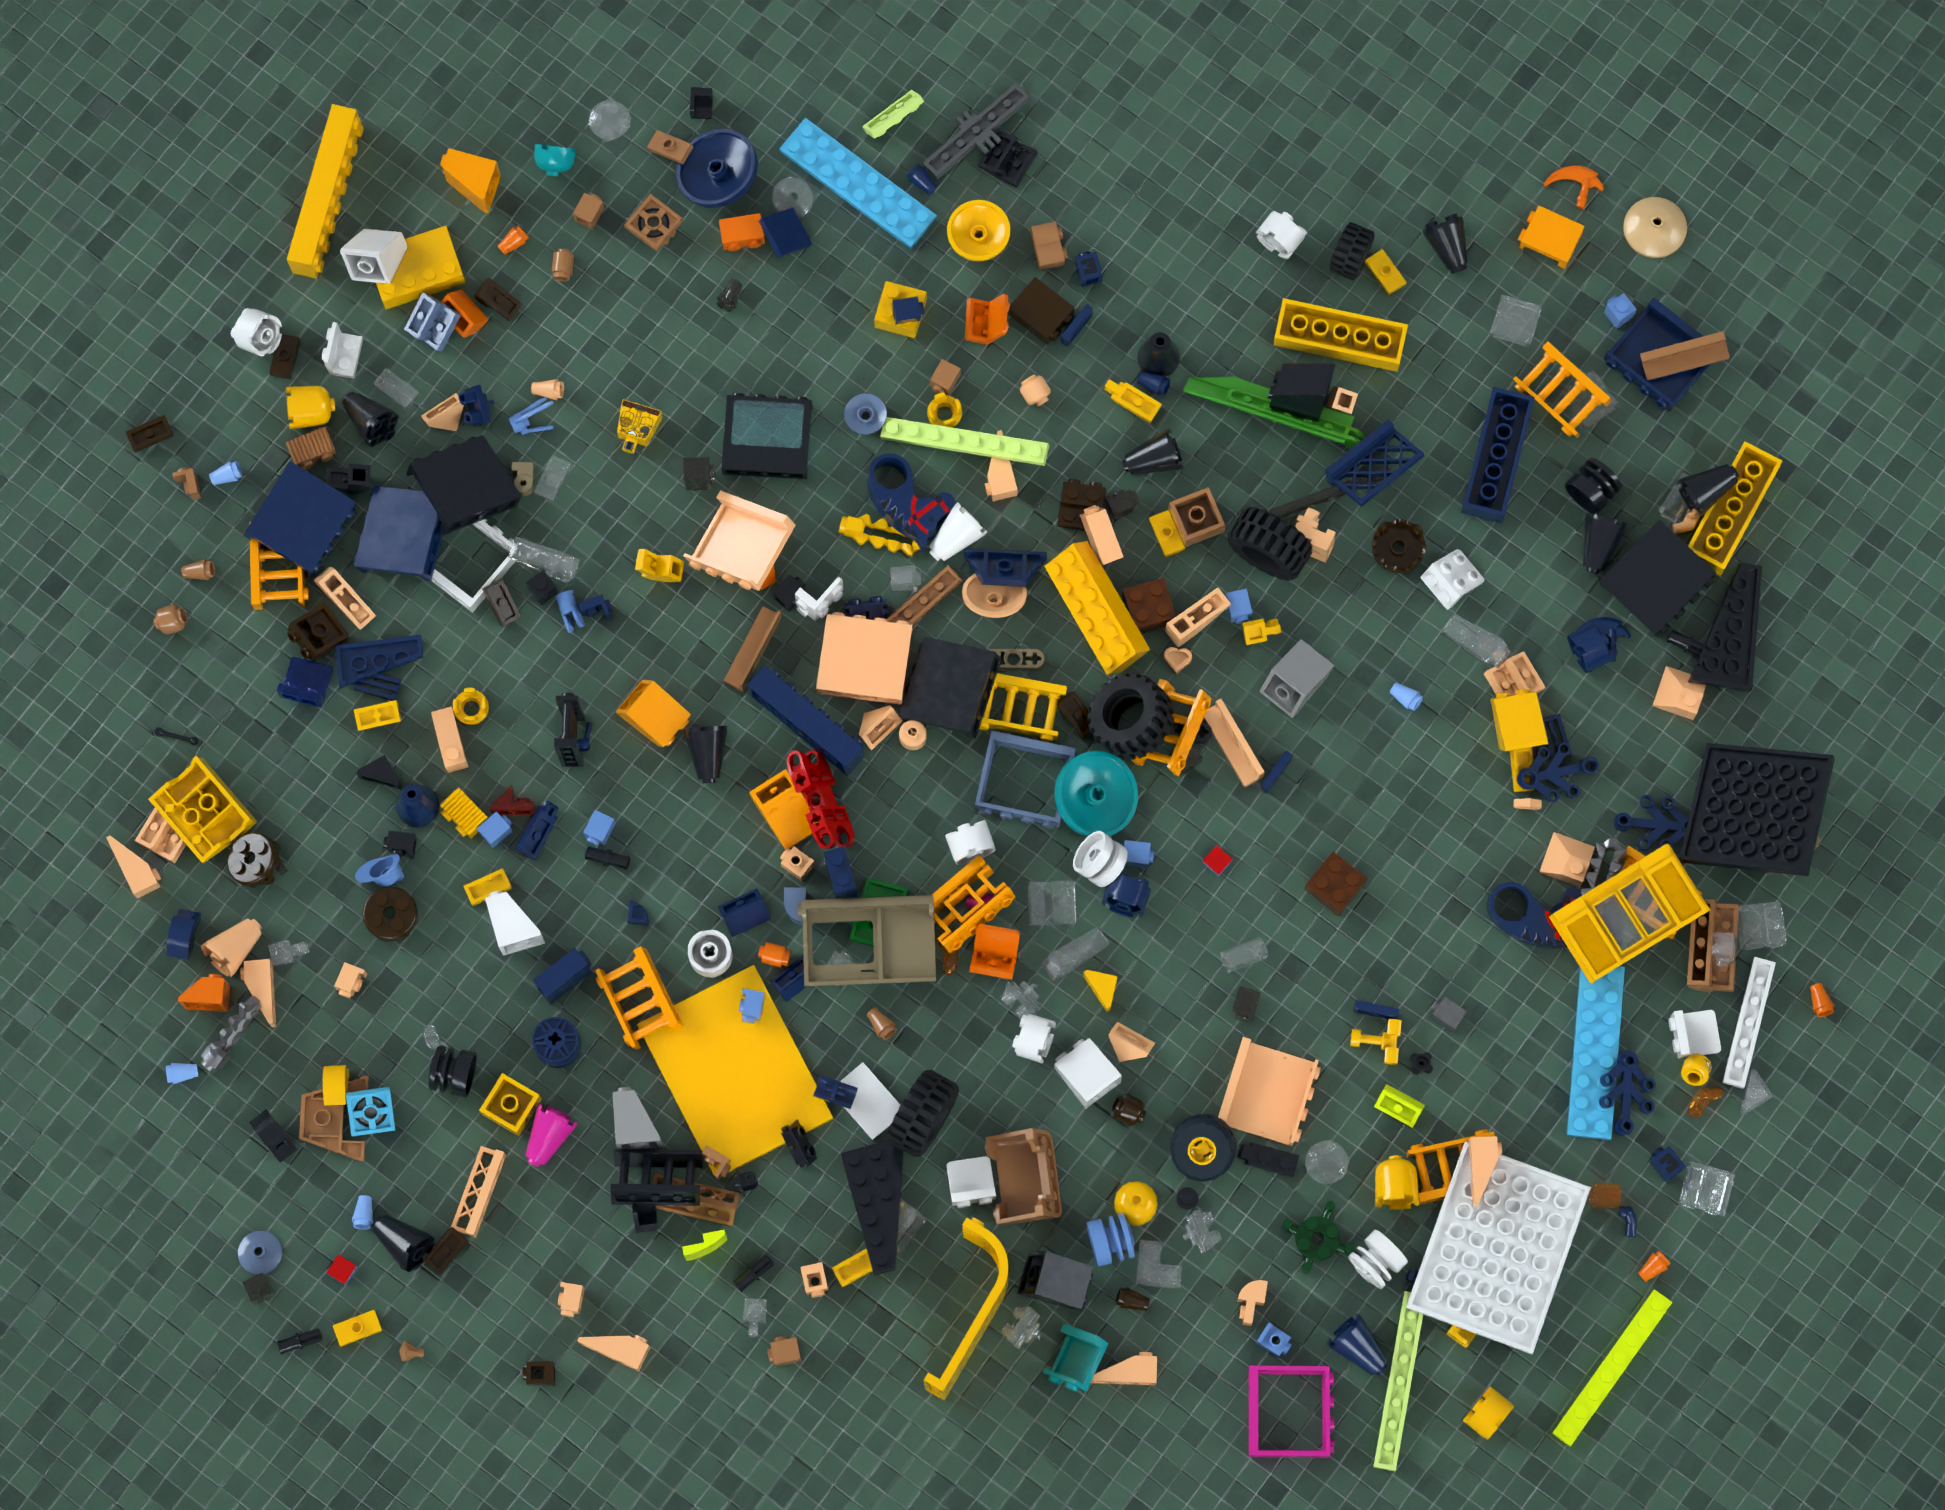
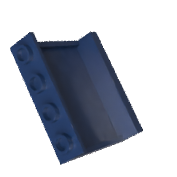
[1604,298,1710,412]
[243,461,356,577]
[354,486,443,581]

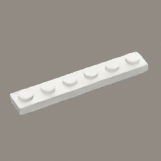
[1722,957,1776,1089]

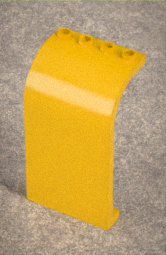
[924,1217,1008,1401]

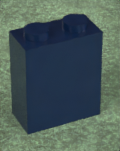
[823,846,858,899]
[533,947,592,1005]

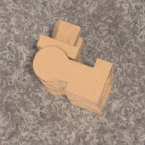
[1295,507,1336,563]

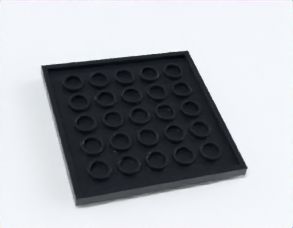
[1679,743,1835,876]

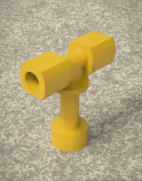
[1350,1019,1402,1065]

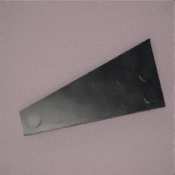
[1688,563,1762,692]

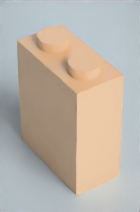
[1080,505,1123,565]

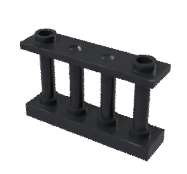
[554,693,585,767]
[610,1149,703,1206]

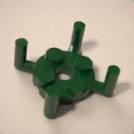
[1282,1201,1354,1274]

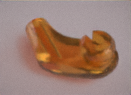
[936,933,958,975]
[1688,1087,1723,1119]

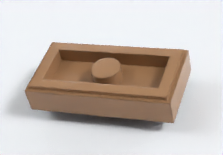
[647,130,693,164]

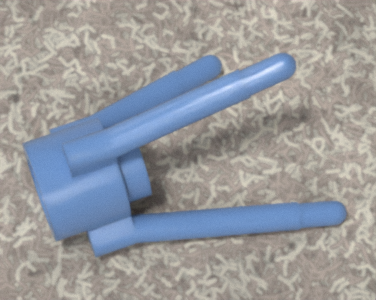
[509,397,554,436]

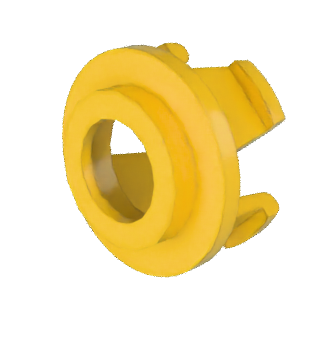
[927,392,962,428]
[453,688,489,725]

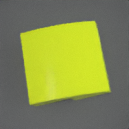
[682,1230,728,1261]

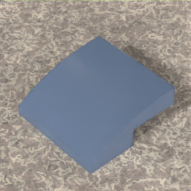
[404,292,461,352]

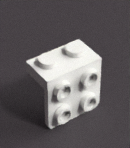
[1420,549,1484,610]
[795,577,844,622]
[1669,1010,1721,1059]
[947,1156,996,1208]

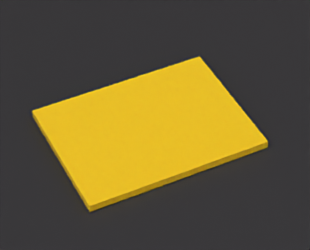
[637,965,833,1177]

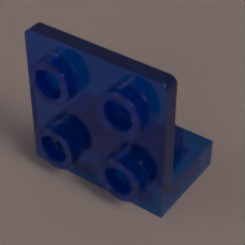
[277,657,333,708]

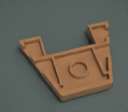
[299,1076,369,1162]

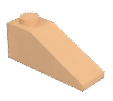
[984,430,1018,501]
[313,566,376,630]
[1165,588,1231,647]
[431,706,469,773]
[106,836,161,898]
[240,959,276,1027]
[1469,1136,1502,1207]
[577,1335,650,1372]
[1091,1352,1157,1385]

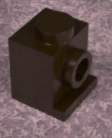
[522,1361,555,1386]

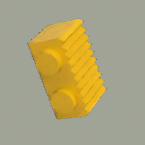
[440,787,488,839]

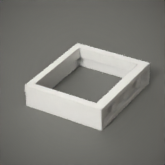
[431,519,522,613]

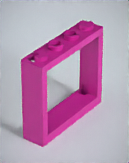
[1248,1366,1334,1458]

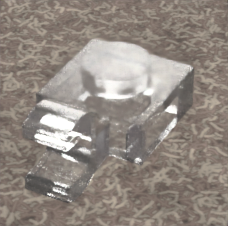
[268,940,310,967]
[743,1298,767,1338]

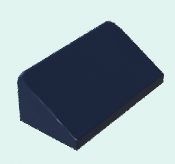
[770,955,807,1002]

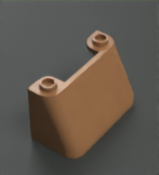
[985,1128,1062,1225]

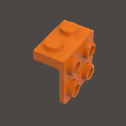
[965,294,1010,345]
[969,924,1020,980]

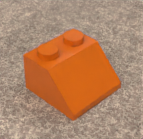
[178,974,231,1012]

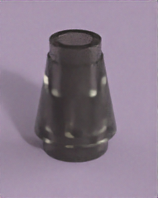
[717,279,742,312]

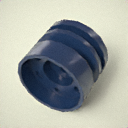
[532,1017,581,1068]

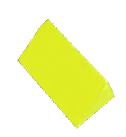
[1374,1084,1425,1128]

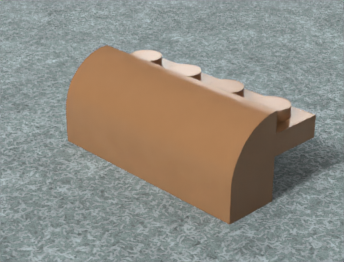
[1687,899,1740,992]

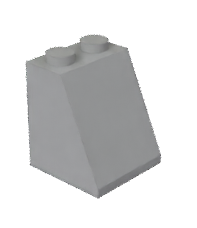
[1259,639,1334,718]
[612,1087,663,1150]

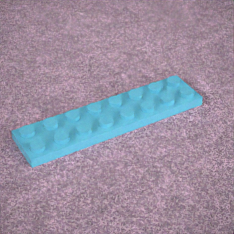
[779,118,937,249]
[1567,966,1625,1140]

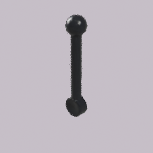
[154,727,198,745]

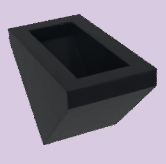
[357,755,402,790]

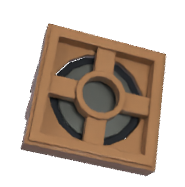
[624,194,683,252]

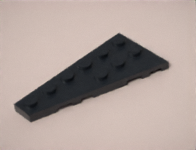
[841,1140,904,1276]

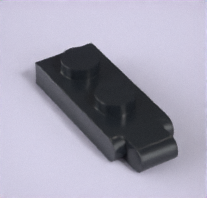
[1237,1142,1299,1178]

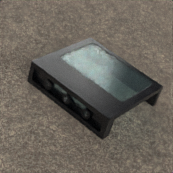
[721,393,813,480]

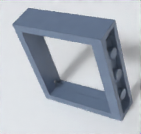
[975,731,1076,829]

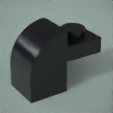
[326,464,371,494]
[249,1109,297,1163]

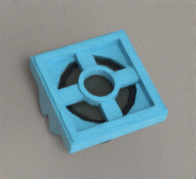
[346,1087,395,1136]

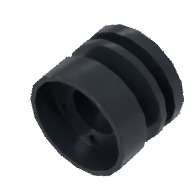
[1564,457,1622,514]
[429,1045,477,1098]

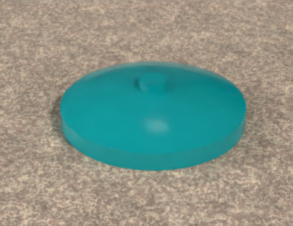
[1055,751,1138,837]

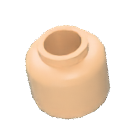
[1020,374,1051,407]
[899,720,927,750]

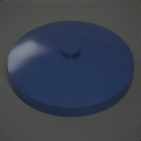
[676,129,758,208]

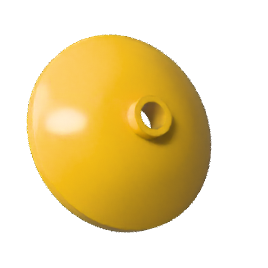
[947,200,1010,261]

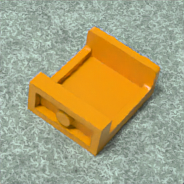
[1518,205,1585,269]

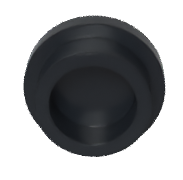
[1176,1187,1199,1210]

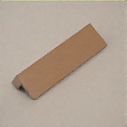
[1640,331,1730,381]
[724,607,782,692]

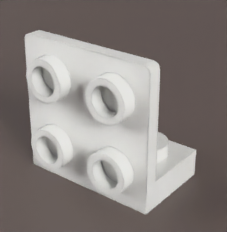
[322,322,363,379]

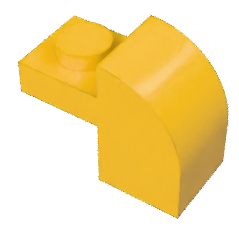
[635,549,684,582]
[323,1065,350,1106]

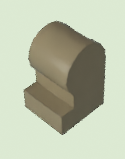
[512,462,535,496]

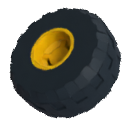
[1170,1114,1237,1182]

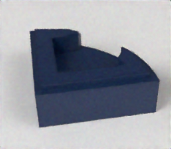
[627,901,649,926]

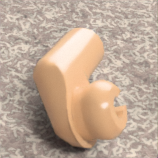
[1672,509,1699,534]

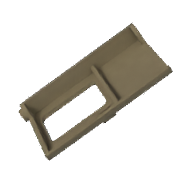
[798,895,936,986]

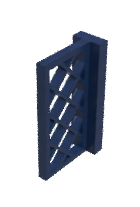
[1326,420,1424,507]

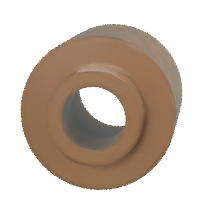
[551,249,574,282]

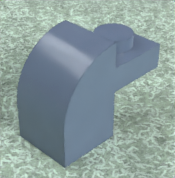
[784,887,807,926]

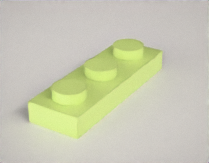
[862,90,924,139]

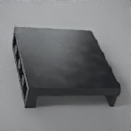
[406,435,521,535]
[1599,520,1716,636]
[899,637,1002,739]

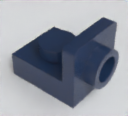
[578,595,613,620]

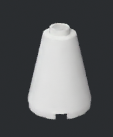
[929,502,987,561]

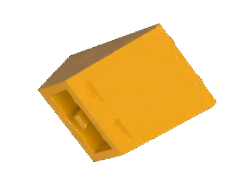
[749,769,819,850]

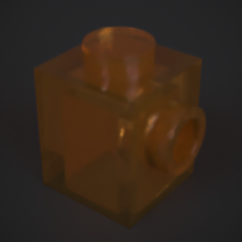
[1588,1183,1621,1209]

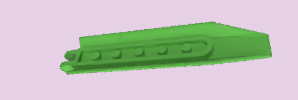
[1183,376,1366,449]

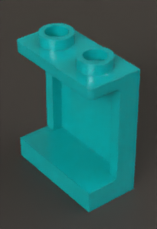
[1042,1323,1109,1392]

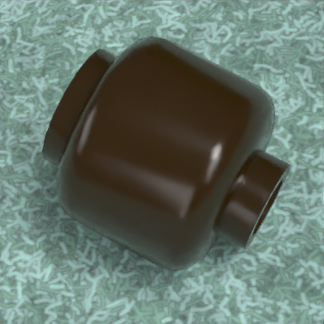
[1112,1094,1146,1126]

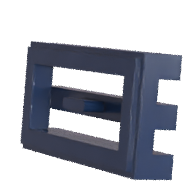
[1061,304,1093,347]
[353,674,402,701]
[1543,714,1572,761]
[1261,751,1293,794]
[1353,1000,1399,1019]

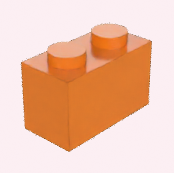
[719,213,765,252]

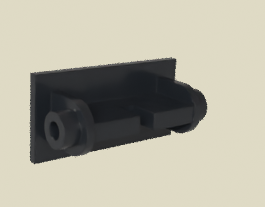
[781,1119,817,1168]
[733,1169,758,1197]

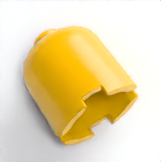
[286,386,335,429]
[1375,1155,1419,1210]

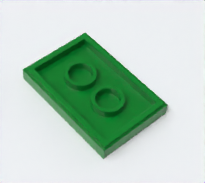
[849,877,909,947]

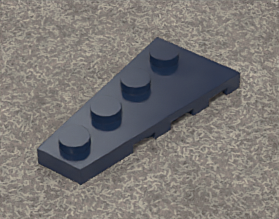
[335,635,424,689]

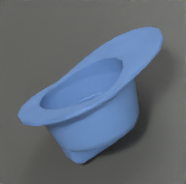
[355,854,404,887]

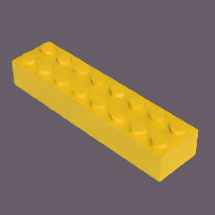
[287,104,364,279]

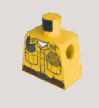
[617,400,663,454]

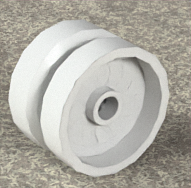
[1073,831,1128,887]

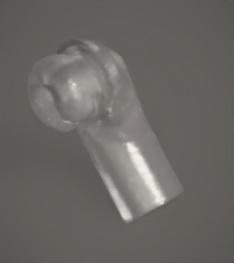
[423,1025,450,1053]

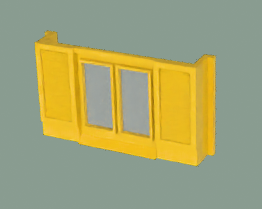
[1549,843,1710,984]

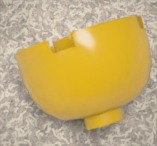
[1114,1181,1158,1226]

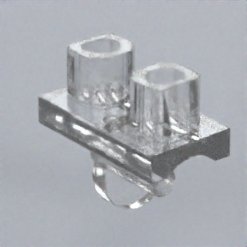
[1000,981,1041,1019]
[1182,1209,1222,1254]
[1001,1305,1041,1349]

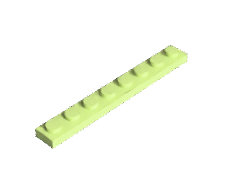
[880,417,1049,466]
[1373,1291,1423,1472]

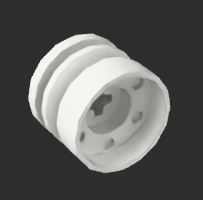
[1348,1230,1408,1289]

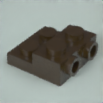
[1057,479,1106,531]
[287,603,350,663]

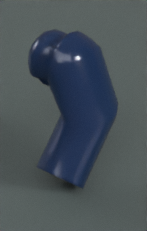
[1619,1205,1637,1237]

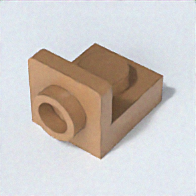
[172,467,201,500]
[702,1145,731,1180]

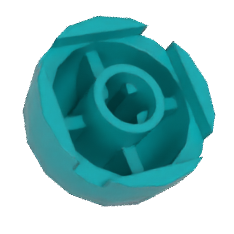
[534,144,576,176]

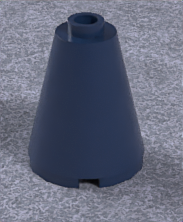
[396,784,440,828]
[1326,1313,1387,1375]

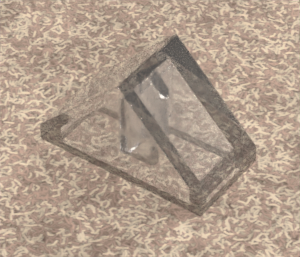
[1740,1069,1773,1116]

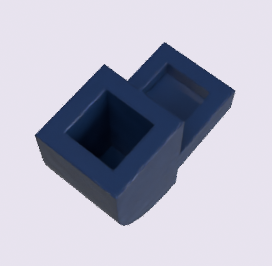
[167,909,201,960]

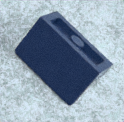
[718,888,771,937]

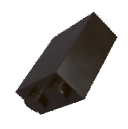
[1008,277,1075,345]

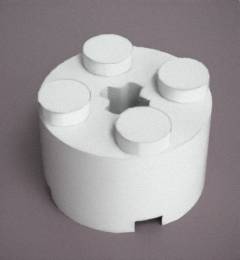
[1256,211,1307,259]
[231,308,282,356]
[945,820,996,865]
[688,930,733,978]
[1012,1014,1056,1063]

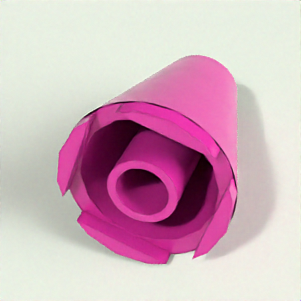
[525,1103,578,1167]

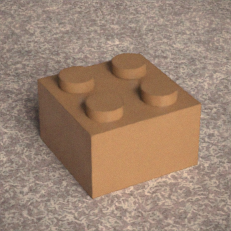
[1168,487,1225,548]

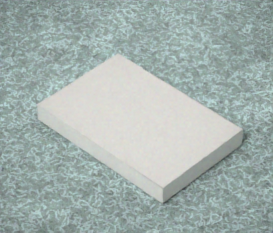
[840,1062,900,1141]

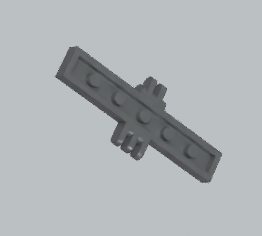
[923,83,1031,180]

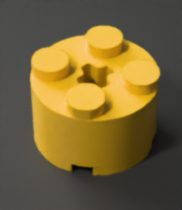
[1463,1386,1514,1440]

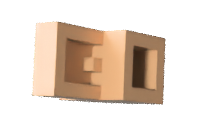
[1237,1280,1268,1326]

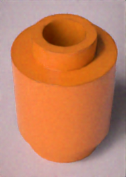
[758,942,791,968]

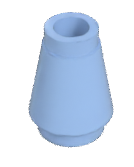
[209,461,243,485]
[1390,682,1423,711]
[166,1063,198,1084]
[352,1195,374,1230]

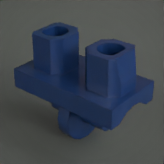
[458,385,494,427]
[813,1075,858,1109]

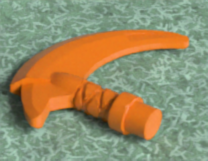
[1543,166,1604,210]

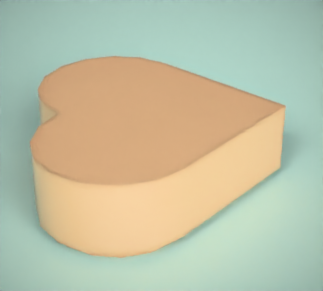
[1164,647,1192,674]
[1513,798,1542,810]

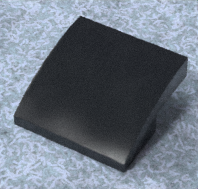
[978,131,1038,188]

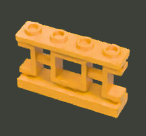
[932,855,1016,953]

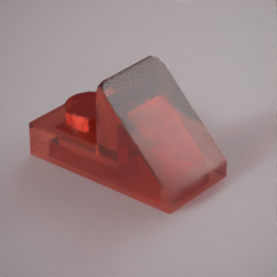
[490,785,536,815]

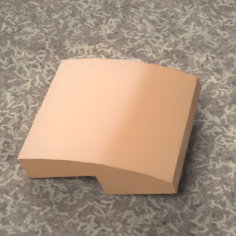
[1484,651,1546,695]
[135,808,187,863]

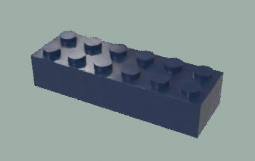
[1461,387,1535,523]
[747,666,864,776]

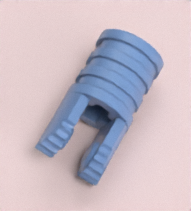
[555,590,585,633]

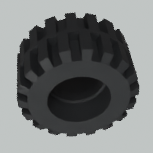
[1330,222,1375,280]

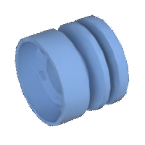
[1086,1213,1135,1267]

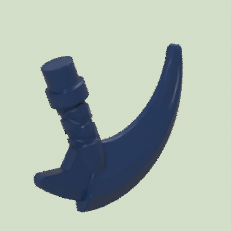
[1576,617,1631,662]

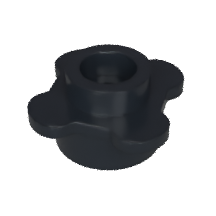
[1410,1052,1433,1075]

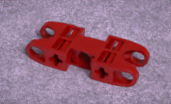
[786,750,854,849]

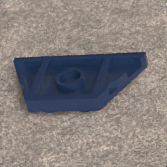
[964,548,1047,587]

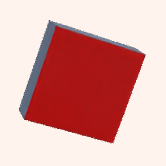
[1202,845,1233,876]
[326,1254,357,1285]

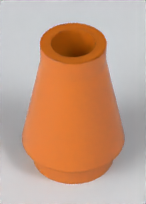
[497,225,529,255]
[1810,983,1834,1017]
[1637,1251,1671,1282]

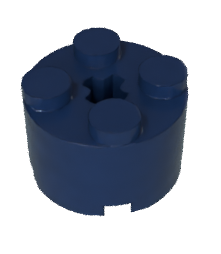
[1567,622,1614,673]
[1102,872,1151,917]

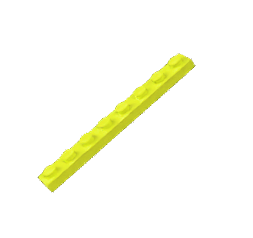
[1552,1289,1673,1447]

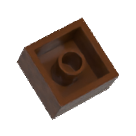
[1122,578,1176,634]
[1305,852,1367,916]

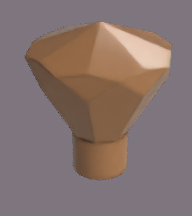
[399,1341,424,1362]

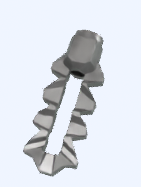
[1581,838,1627,917]
[201,996,261,1072]

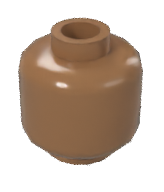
[154,604,188,635]

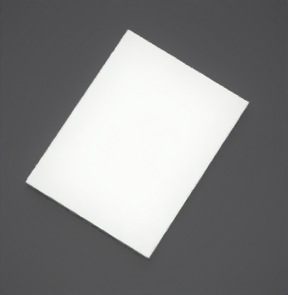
[1406,1141,1591,1355]

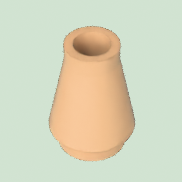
[531,379,564,400]

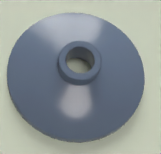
[844,393,887,435]
[238,1231,282,1275]

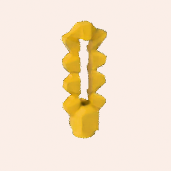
[838,514,920,557]

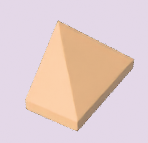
[421,393,464,431]
[859,705,902,750]
[1108,1022,1155,1062]

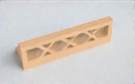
[1204,699,1264,788]
[451,1146,506,1238]

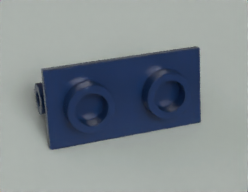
[844,596,888,619]

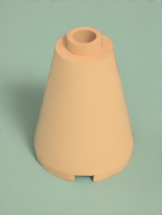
[201,918,262,977]

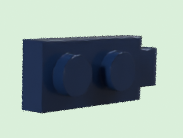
[515,800,558,860]

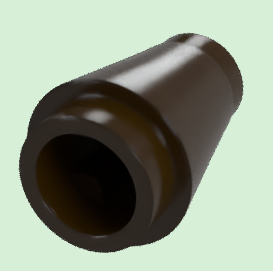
[1116,1287,1150,1311]

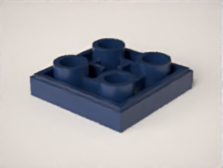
[759,207,812,258]

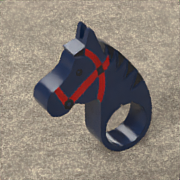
[867,453,955,552]
[1487,882,1582,949]

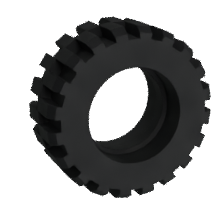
[1228,507,1312,581]
[1088,673,1174,760]
[887,1070,959,1157]

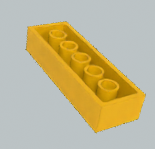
[1273,298,1408,372]
[1688,441,1783,576]
[1044,541,1150,675]

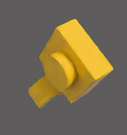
[1242,618,1281,645]

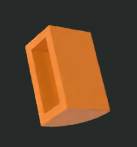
[441,289,489,338]

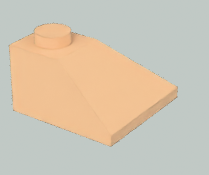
[1652,666,1706,720]
[1539,832,1595,887]

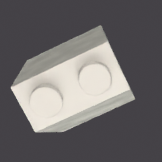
[340,229,407,284]
[485,891,545,956]
[1054,1038,1122,1109]

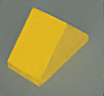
[1083,970,1117,1012]

